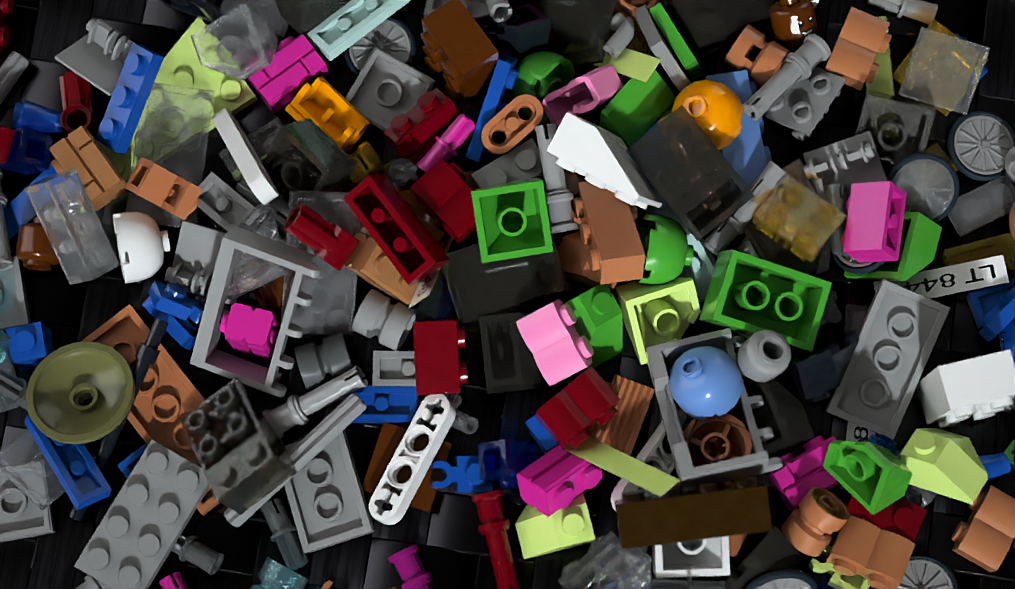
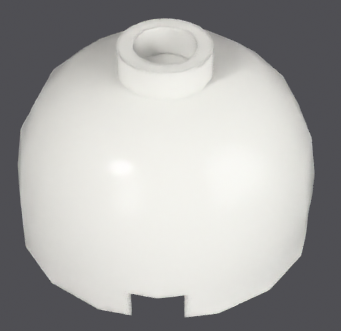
[113,212,170,284]

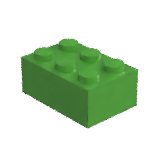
[699,250,832,352]

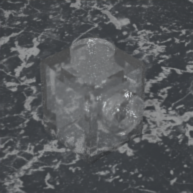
[594,542,652,589]

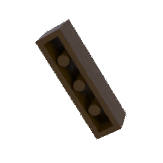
[614,477,772,549]

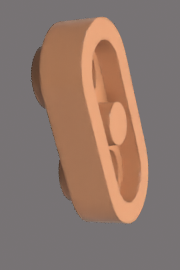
[481,94,543,155]

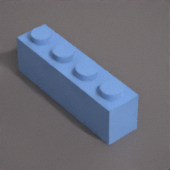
[705,70,779,211]

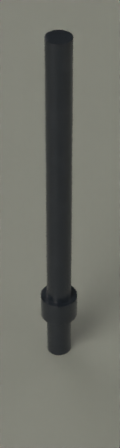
[68,318,169,521]

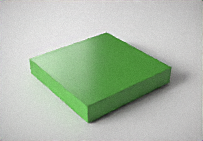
[649,2,704,80]

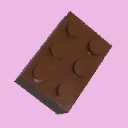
[421,0,499,108]

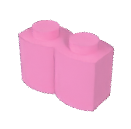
[541,65,623,126]
[516,299,594,386]

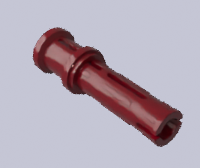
[471,489,520,589]

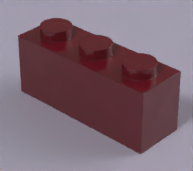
[343,174,450,285]

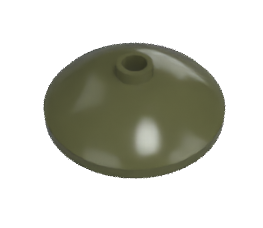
[26,341,135,444]

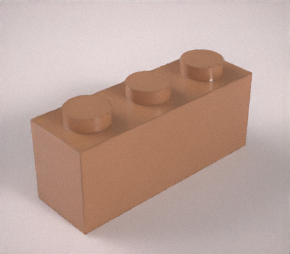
[572,181,645,285]

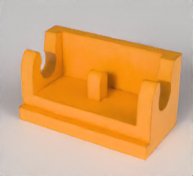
[285,77,370,156]

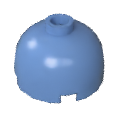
[669,346,744,421]

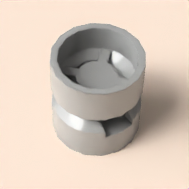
[352,289,417,351]

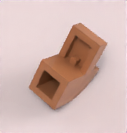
[124,157,202,220]

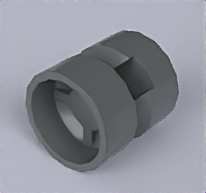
[294,332,353,391]

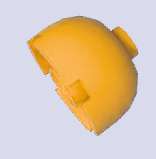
[671,79,744,151]

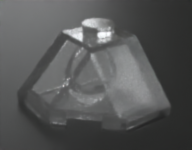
[190,2,278,80]

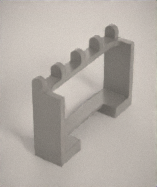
[190,225,321,397]
[646,328,783,492]

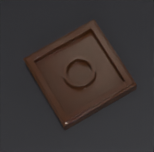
[362,423,452,513]

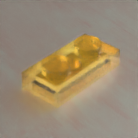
[941,233,1015,271]

